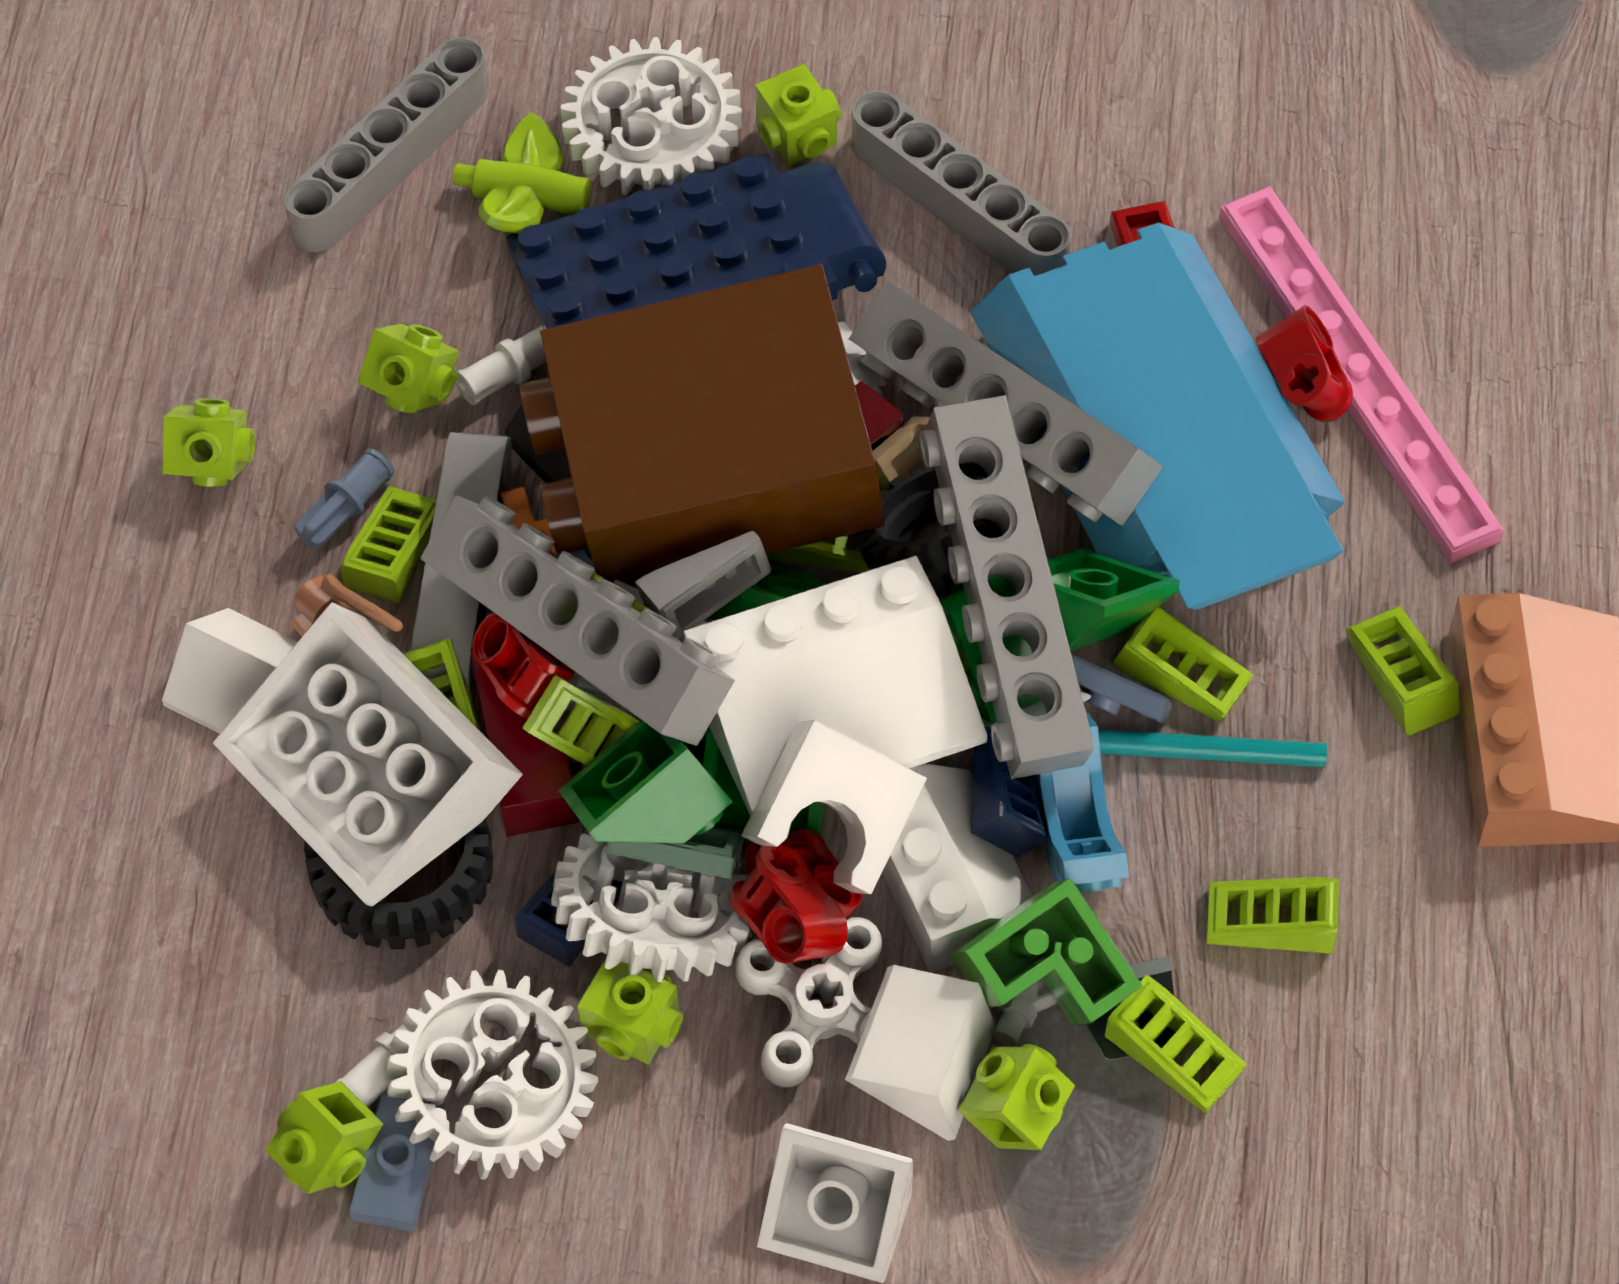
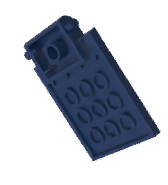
[506,152,886,329]

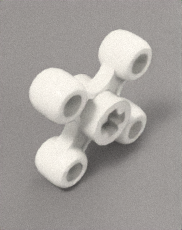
[735,917,882,1088]

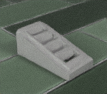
[635,531,772,639]

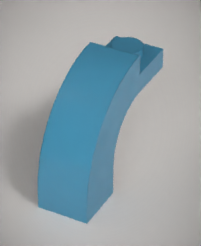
[1035,713,1129,892]

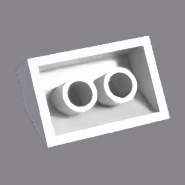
[882,764,1033,973]

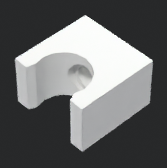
[741,720,927,894]

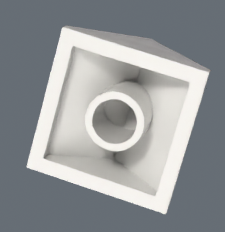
[162,608,298,734]
[845,965,996,1141]
[757,1123,913,1283]

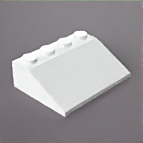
[684,556,987,816]
[213,602,523,907]

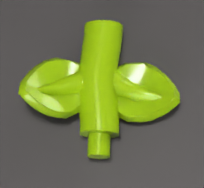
[453,111,591,234]

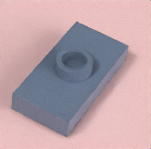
[1071,654,1173,725]
[349,1093,447,1232]

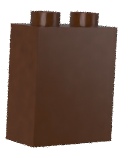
[519,264,885,586]

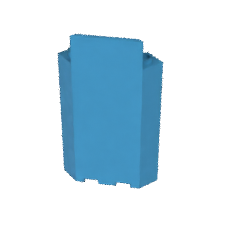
[970,223,1345,610]

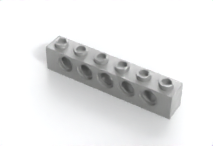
[848,281,1164,526]
[920,395,1095,779]
[420,495,735,746]

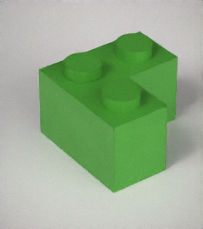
[950,878,1143,1025]

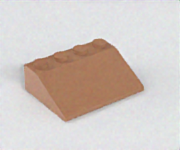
[1449,593,1619,847]

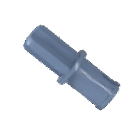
[294,448,395,549]

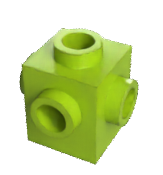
[755,63,841,166]
[357,323,460,413]
[162,398,256,487]
[578,959,683,1065]
[958,1044,1075,1150]
[265,1081,384,1194]

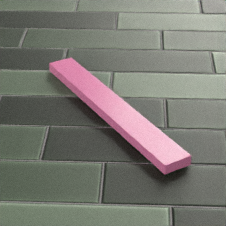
[1219,186,1504,564]

